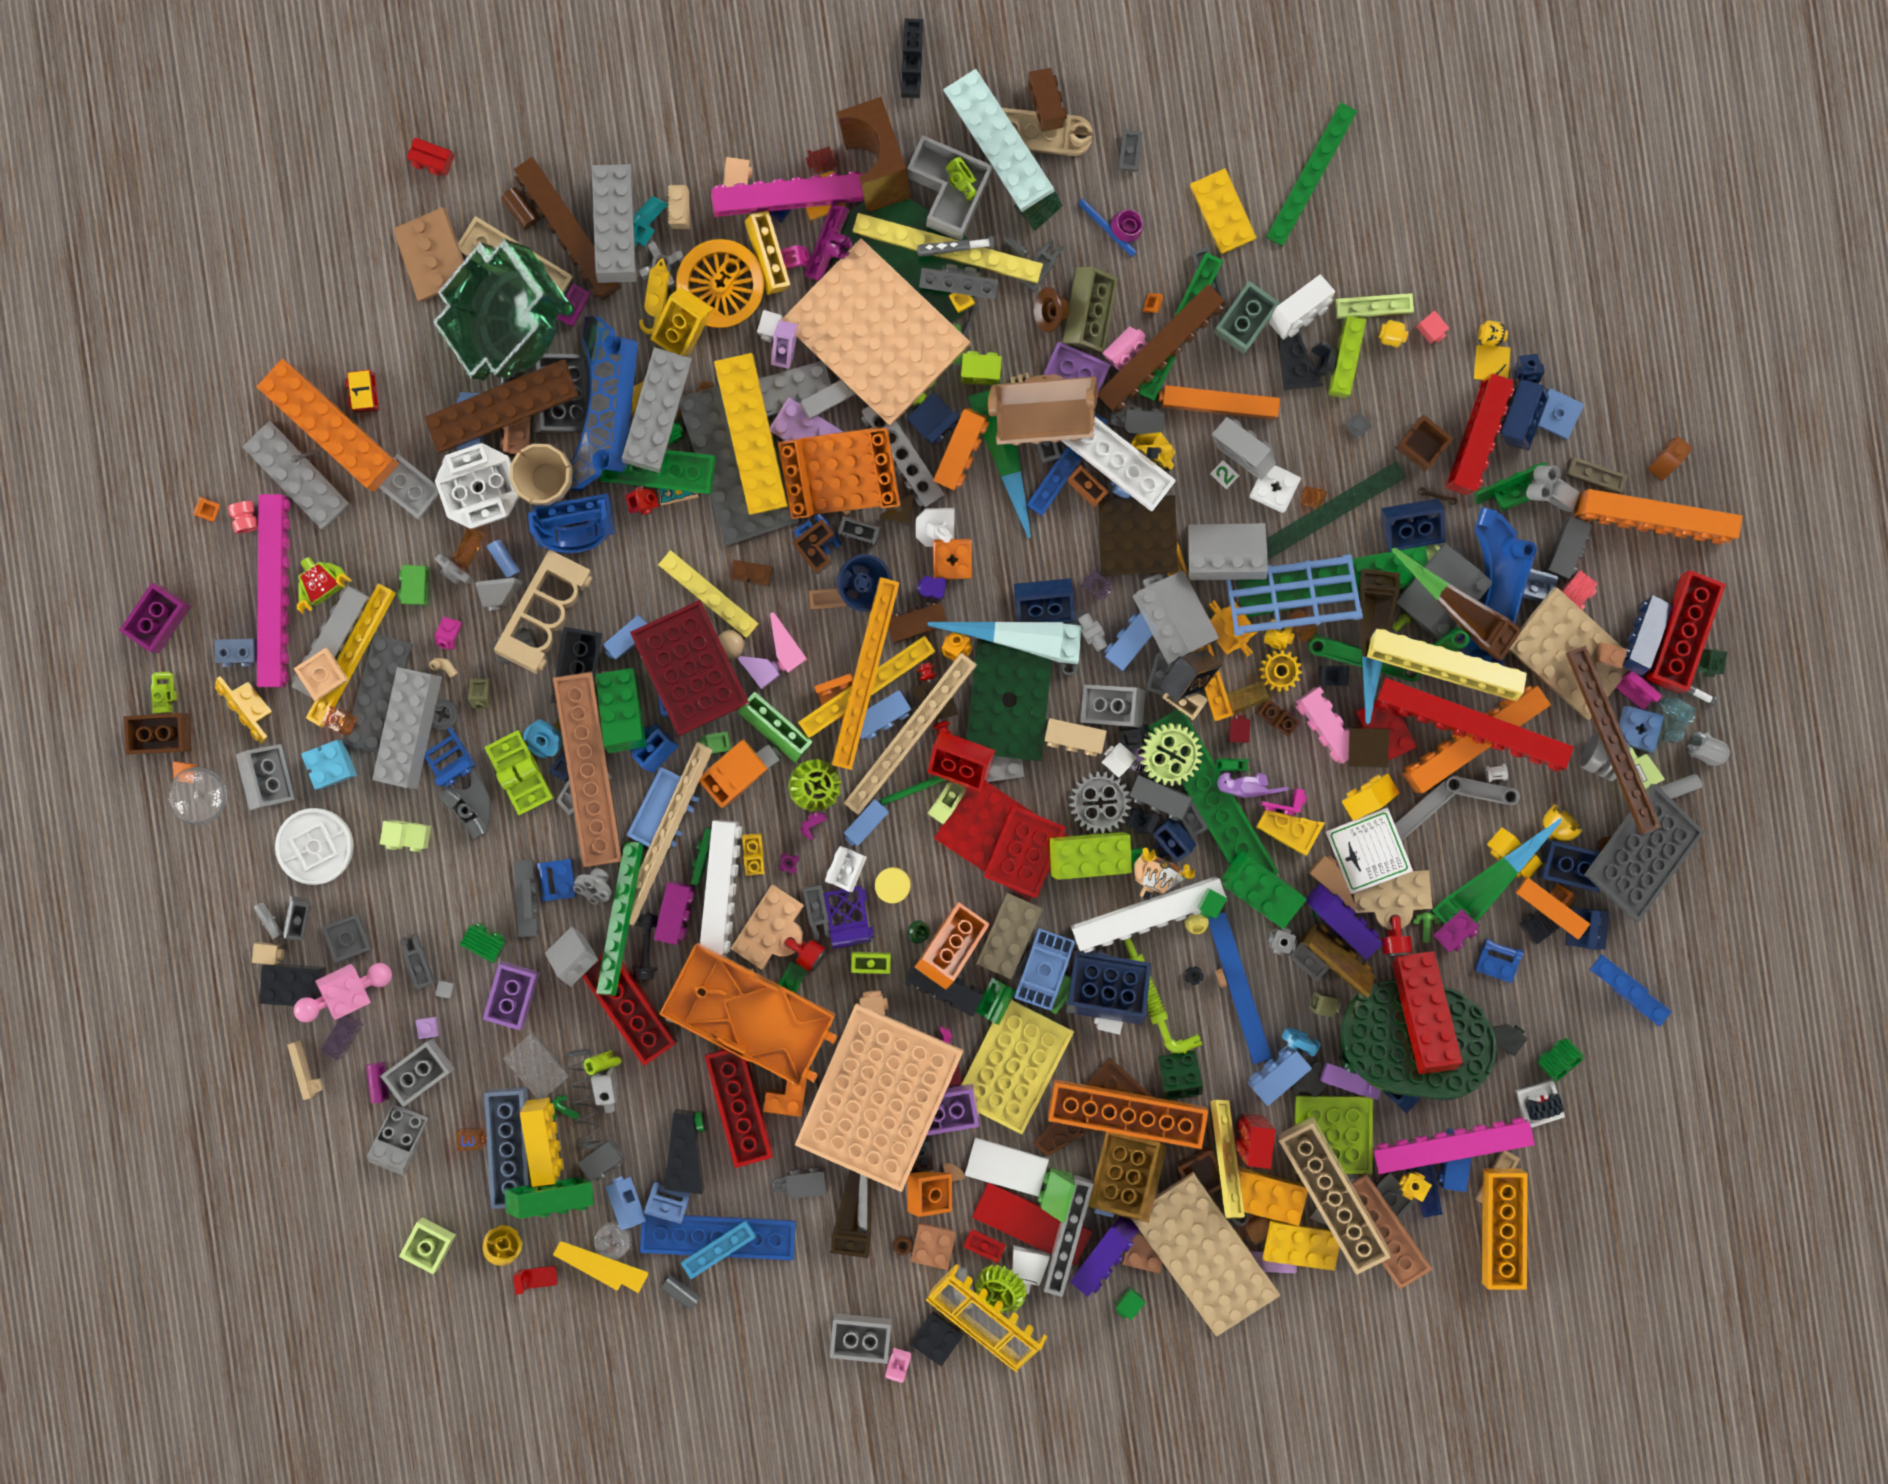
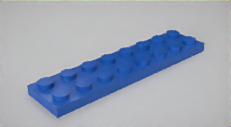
[640,1214,796,1260]

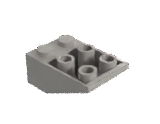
[367,1104,428,1176]

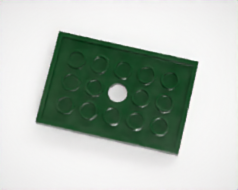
[966,639,1052,762]

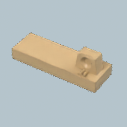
[287,1040,323,1100]

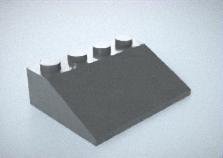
[529,353,590,434]
[1396,543,1493,640]

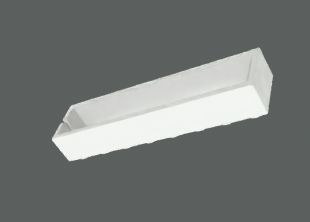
[700,820,742,957]
[1070,876,1227,953]

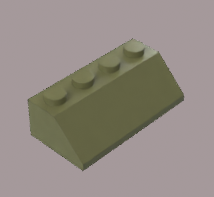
[1062,267,1118,353]

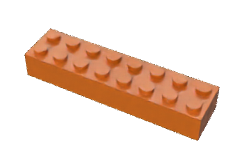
[256,359,400,492]
[1574,489,1743,545]
[1402,685,1551,793]
[1047,1079,1208,1149]

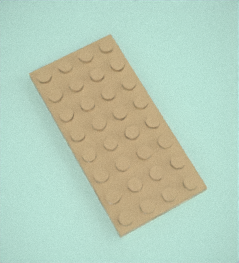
[1132,1172,1280,1337]

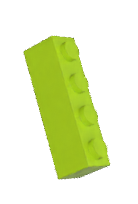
[1328,315,1366,399]

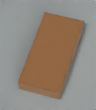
[809,588,847,610]

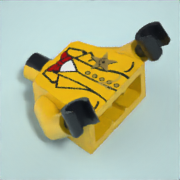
[1131,432,1175,472]

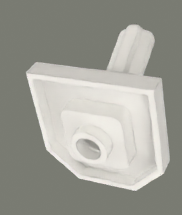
[916,508,954,547]

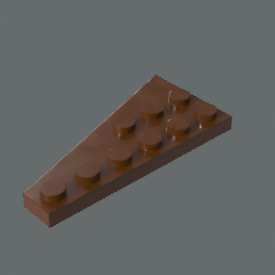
[1033,1057,1153,1157]

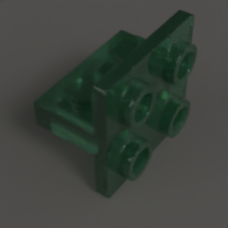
[1014,182,1063,231]

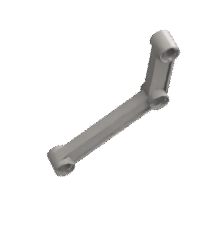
[1394,776,1520,841]

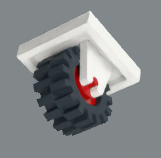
[1515,1079,1565,1128]

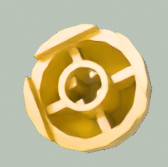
[1543,804,1583,842]
[482,1225,522,1266]

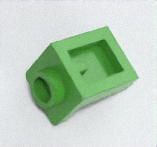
[699,732,731,754]

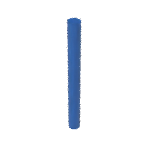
[1078,198,1137,257]

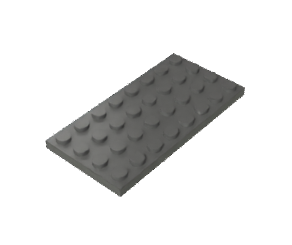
[679,385,799,546]

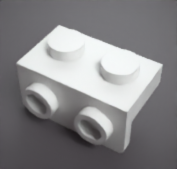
[825,846,867,892]

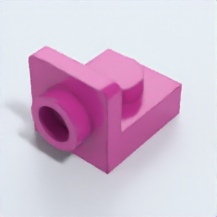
[780,245,810,270]

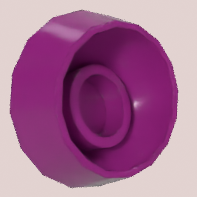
[1111,209,1143,242]

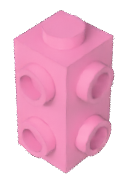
[1103,326,1148,371]

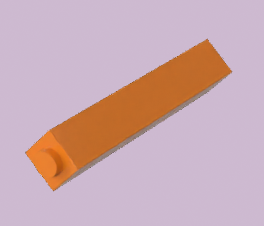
[1159,385,1280,420]

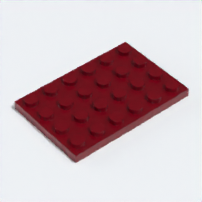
[630,600,749,737]

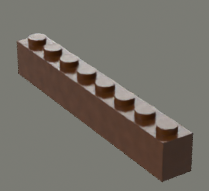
[513,156,622,300]
[1098,284,1225,413]

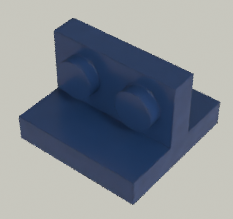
[1565,907,1609,950]

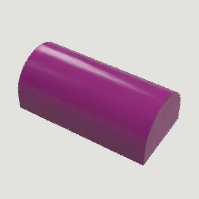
[366,1061,389,1103]

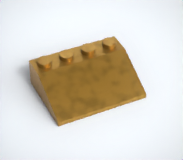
[1299,924,1375,998]
[1088,1132,1167,1223]

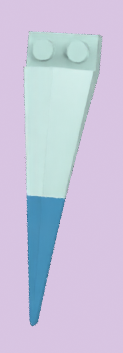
[927,622,1082,664]

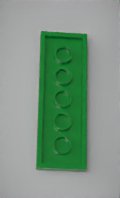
[600,450,716,495]

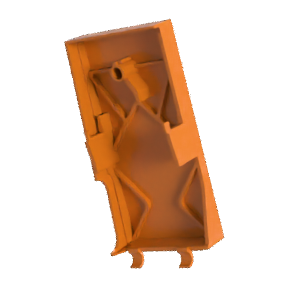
[659,943,837,1088]

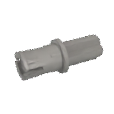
[254,902,283,940]

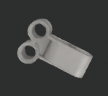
[1527,465,1580,512]

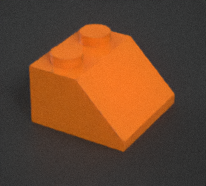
[907,1171,952,1217]

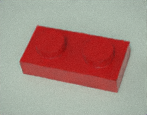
[963,1228,1006,1263]

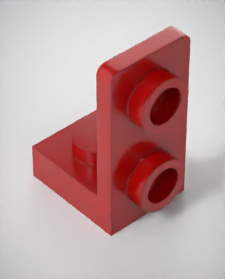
[513,1266,558,1295]

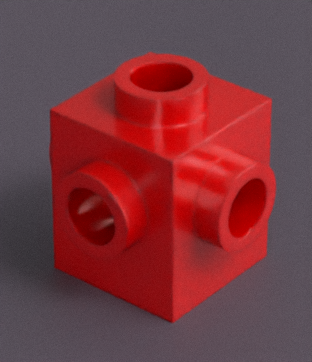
[625,486,659,515]

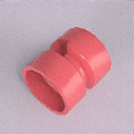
[228,501,258,534]

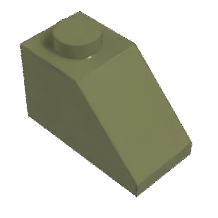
[1309,991,1341,1018]

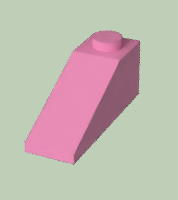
[770,612,808,673]

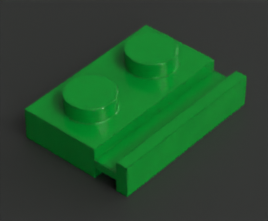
[976,977,1016,1025]

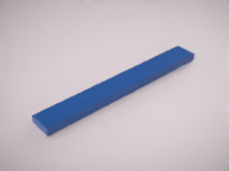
[1208,911,1272,1064]

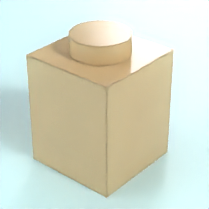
[252,942,285,965]

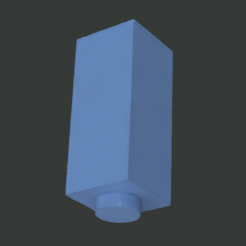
[603,615,647,660]
[844,799,890,846]
[605,1176,646,1230]

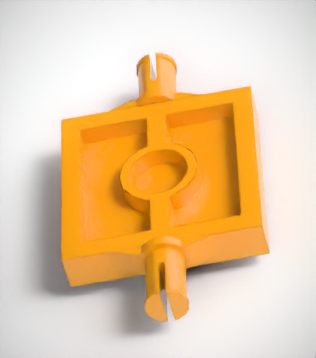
[1208,600,1258,657]

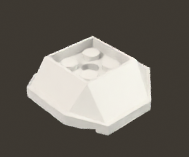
[435,443,519,529]

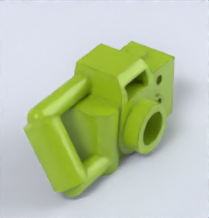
[945,157,977,202]
[151,672,177,713]

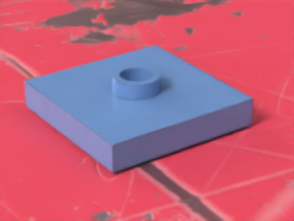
[1538,388,1584,440]

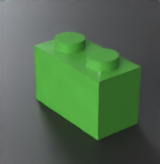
[398,565,430,606]

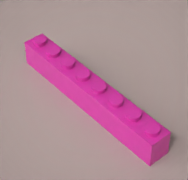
[711,171,865,217]
[1373,1117,1535,1174]

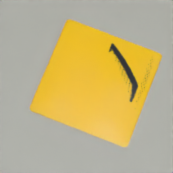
[1474,345,1511,380]

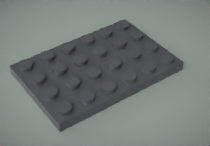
[1584,783,1704,923]

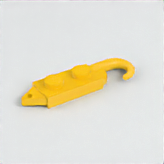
[639,258,671,335]

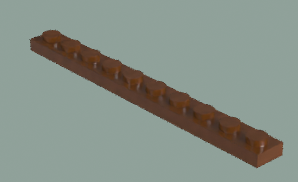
[1566,646,1661,835]

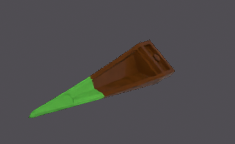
[1391,548,1522,661]

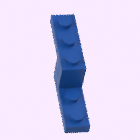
[1589,955,1672,1027]

